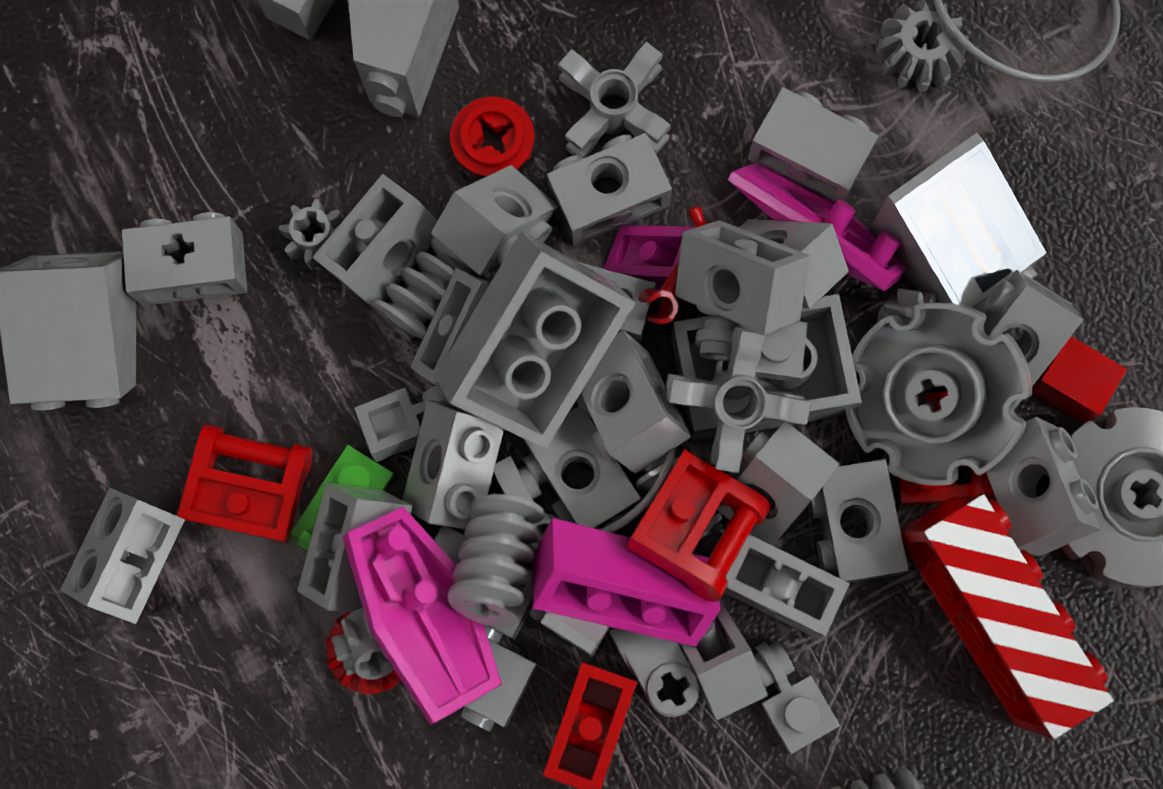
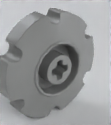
[845,302,1032,486]
[1046,407,1163,588]

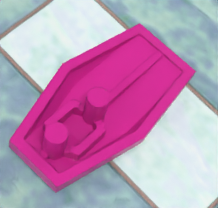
[728,162,908,291]
[342,507,502,725]

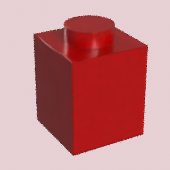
[1032,336,1127,425]

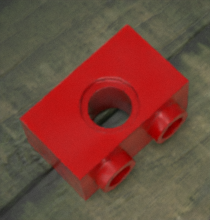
[543,662,637,789]

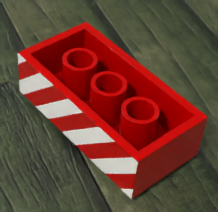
[900,494,1114,740]

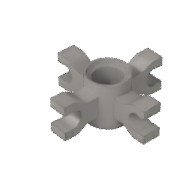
[558,42,671,158]
[664,327,811,473]

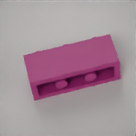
[532,518,720,647]

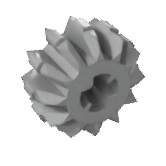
[876,0,969,94]

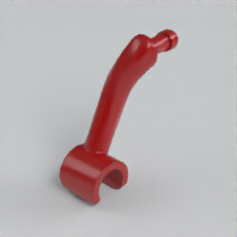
[638,206,706,324]

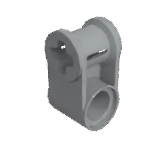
[609,628,699,718]

